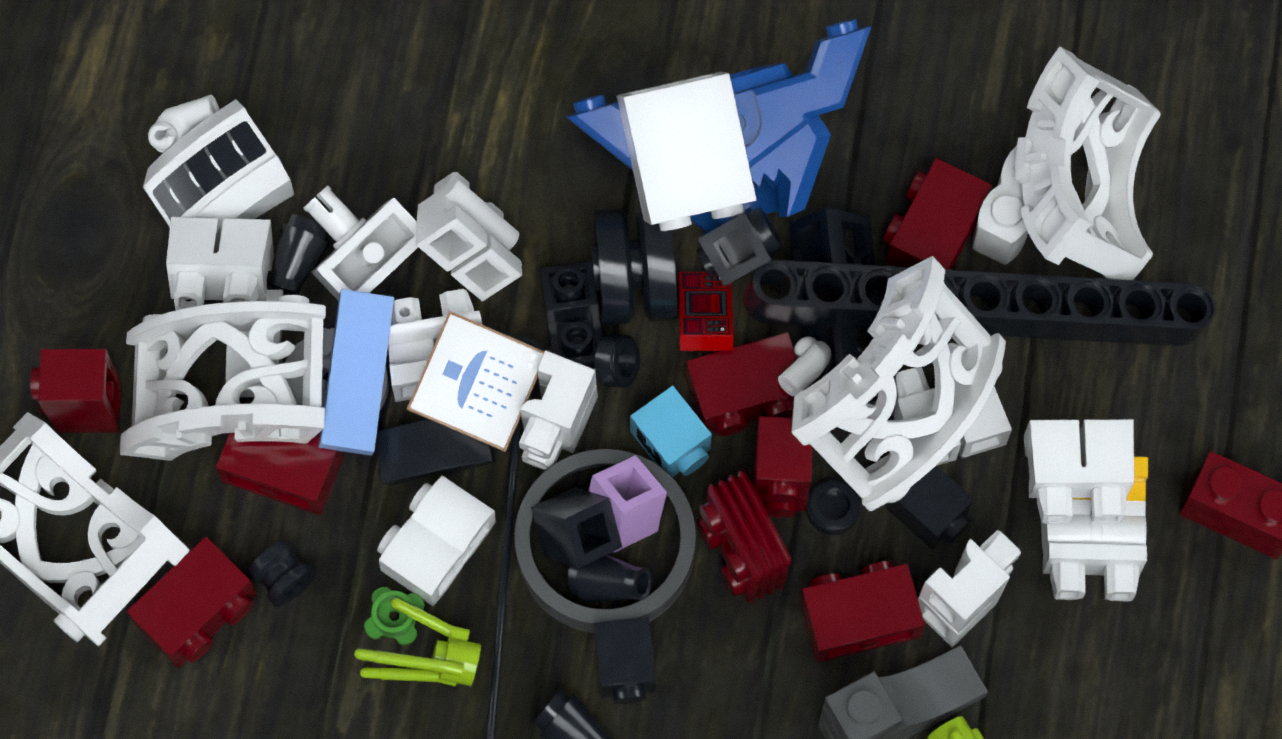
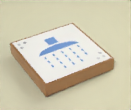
[407,311,544,452]

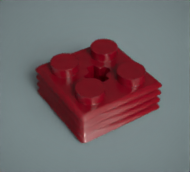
[697,470,792,604]

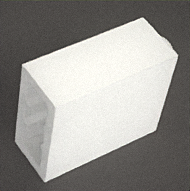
[617,72,756,231]

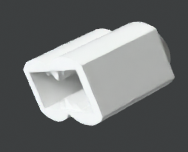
[972,146,1028,265]
[377,476,496,606]

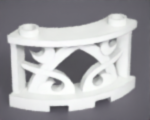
[1015,46,1161,280]
[791,256,1006,511]
[120,295,326,461]
[0,412,190,646]

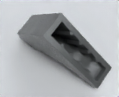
[818,645,988,739]

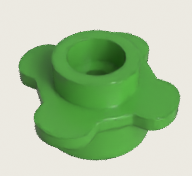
[364,587,424,646]

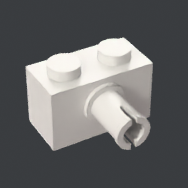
[303,185,418,300]

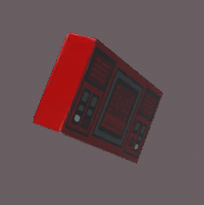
[678,272,734,351]

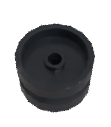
[591,207,677,326]

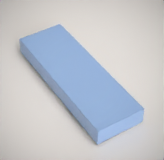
[319,289,394,456]

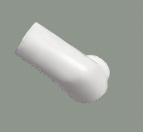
[148,95,219,153]
[778,336,831,397]

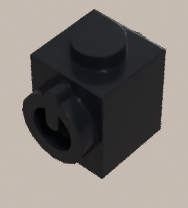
[697,207,783,286]

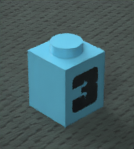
[630,386,712,477]

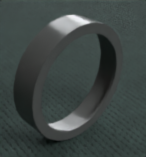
[515,449,696,633]

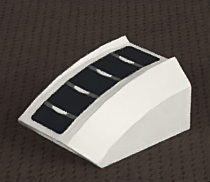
[143,100,294,237]

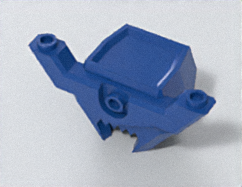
[564,19,872,232]

